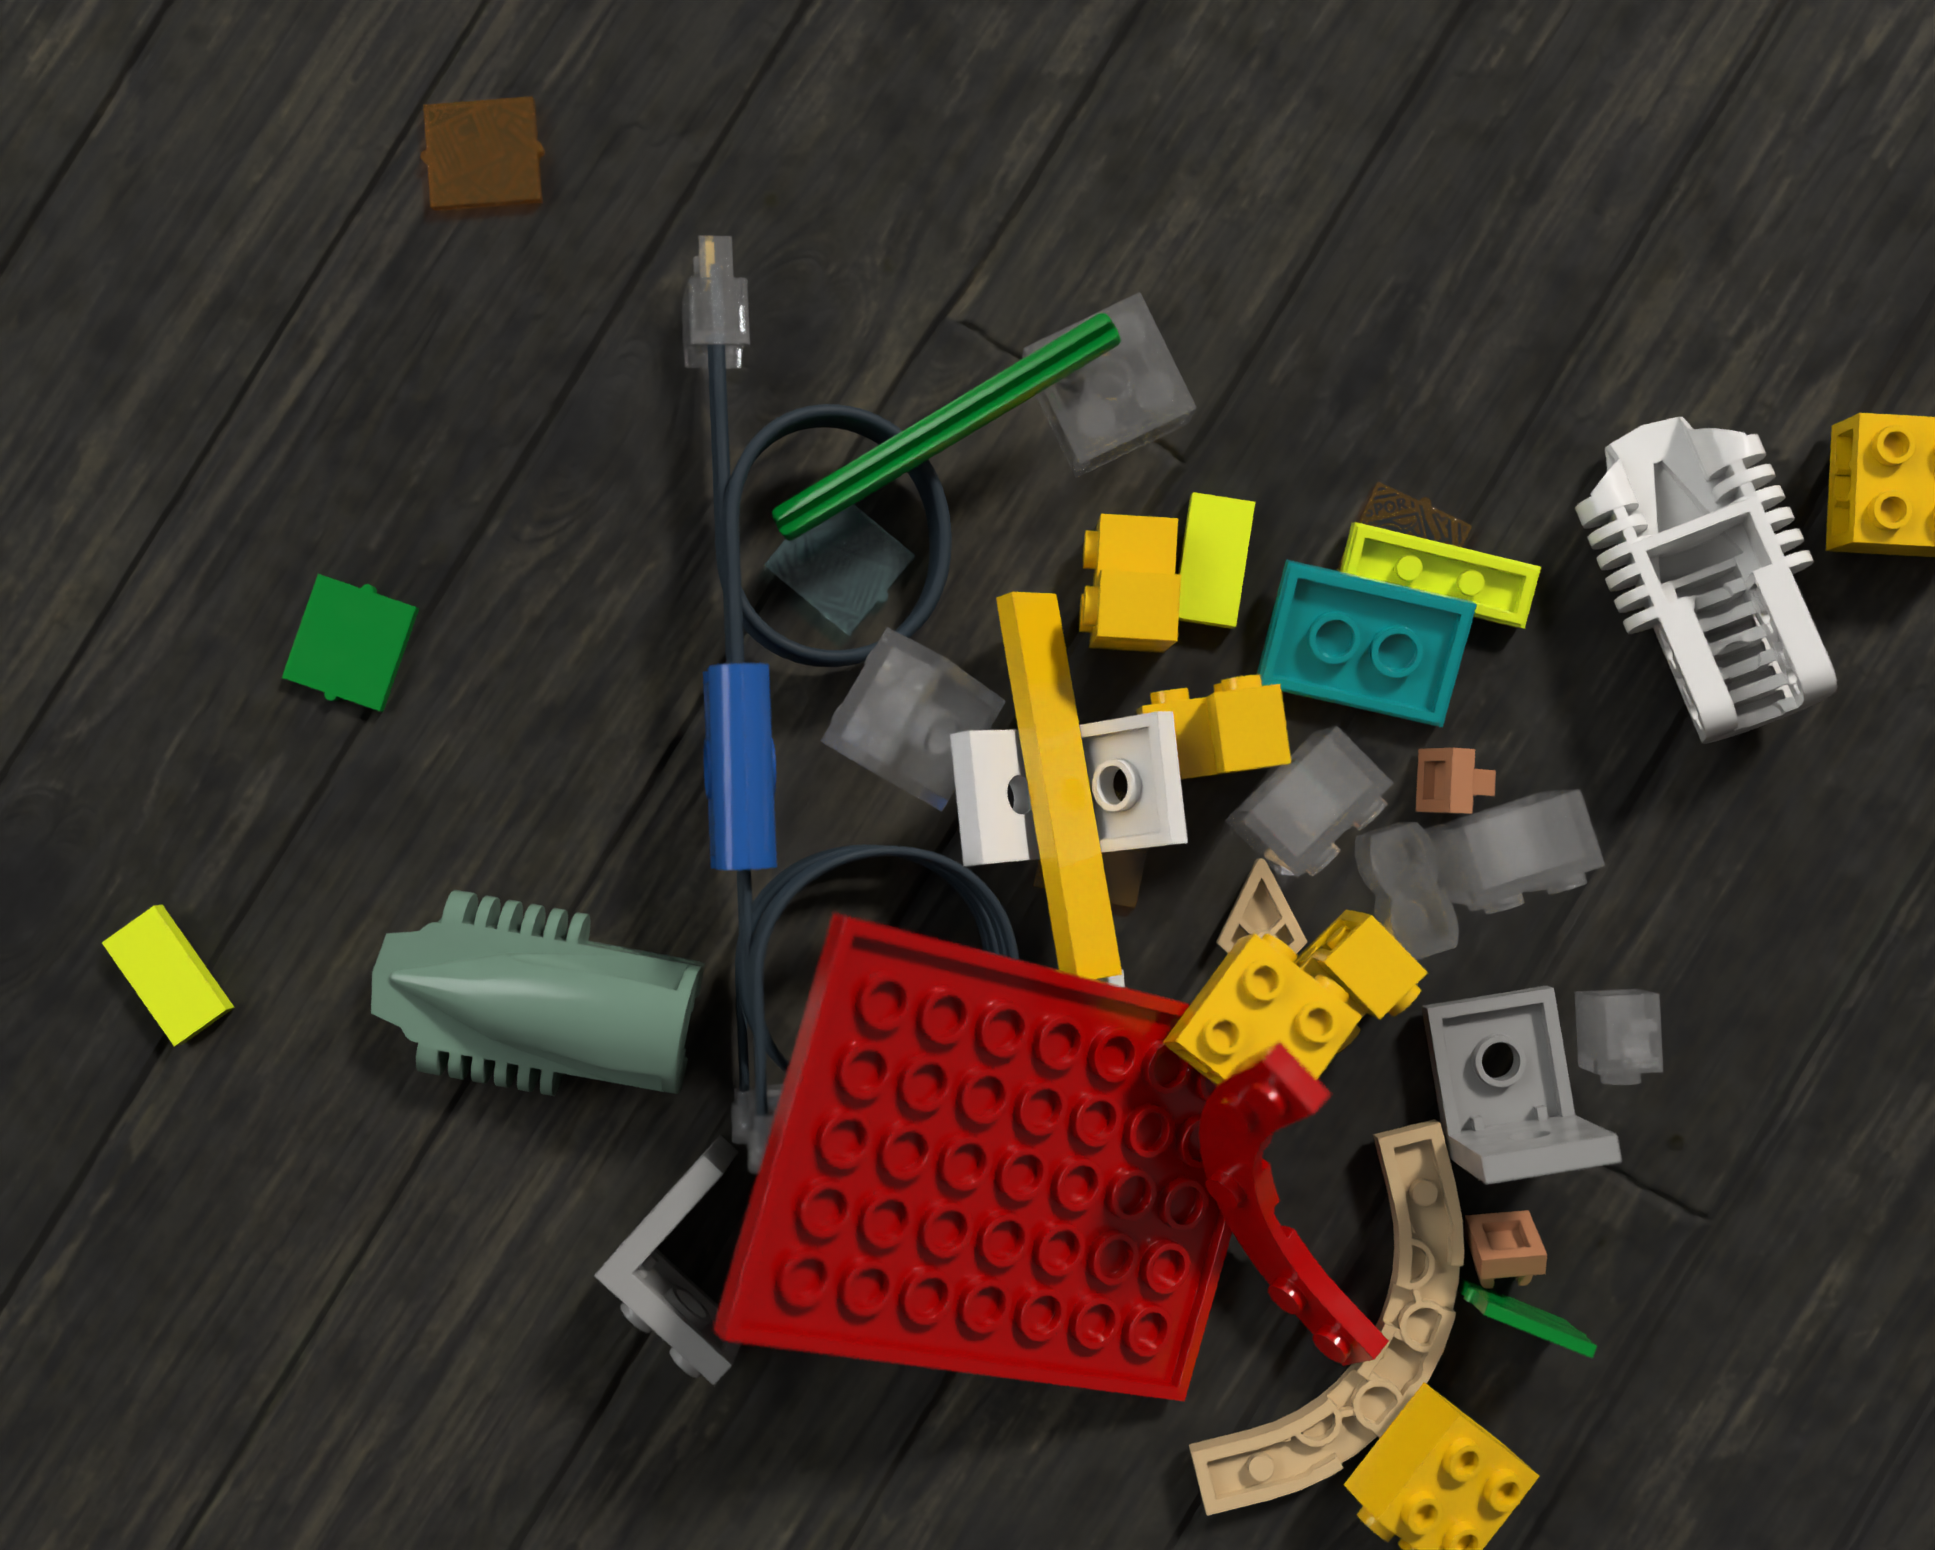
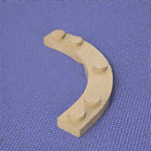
[1189,1119,1464,1516]

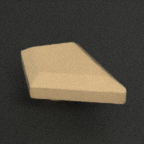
[1216,858,1307,954]

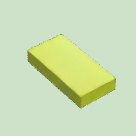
[1178,492,1255,629]
[102,905,235,1047]

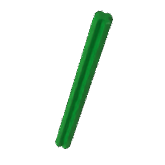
[772,313,1121,541]

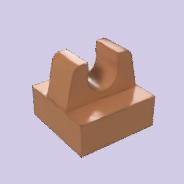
[1416,748,1496,814]
[1464,1210,1547,1289]

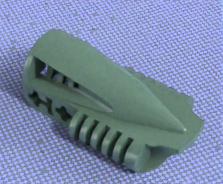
[371,890,705,1096]

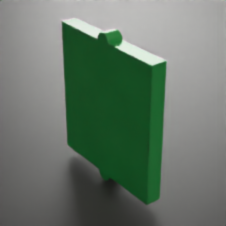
[282,574,420,712]
[1457,1278,1597,1358]

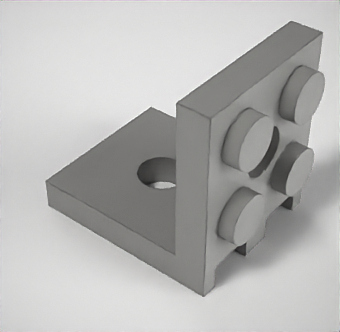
[1422,986,1622,1184]
[595,1135,742,1385]

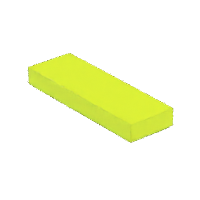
[1340,522,1541,629]

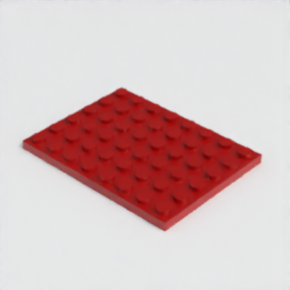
[713,913,1232,1402]

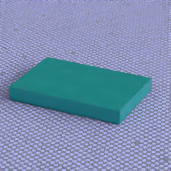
[1257,560,1477,727]

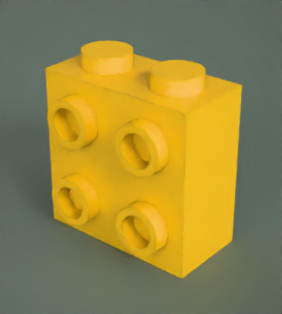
[1826,413,1935,557]
[1163,933,1362,1086]
[1344,1382,1540,1550]

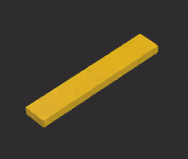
[996,592,1122,979]

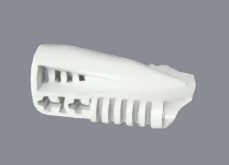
[1575,417,1837,744]

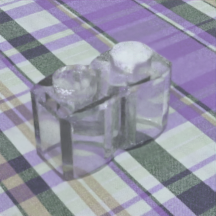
[1355,822,1459,960]

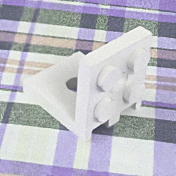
[950,711,1188,866]

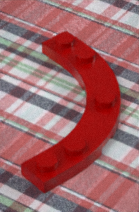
[1199,1041,1389,1366]

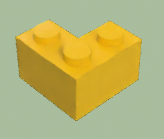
[1079,514,1181,653]
[1137,675,1291,779]
[1294,909,1428,1055]

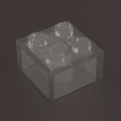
[1022,292,1197,478]
[821,627,1006,812]
[1225,726,1393,877]
[1423,789,1605,914]

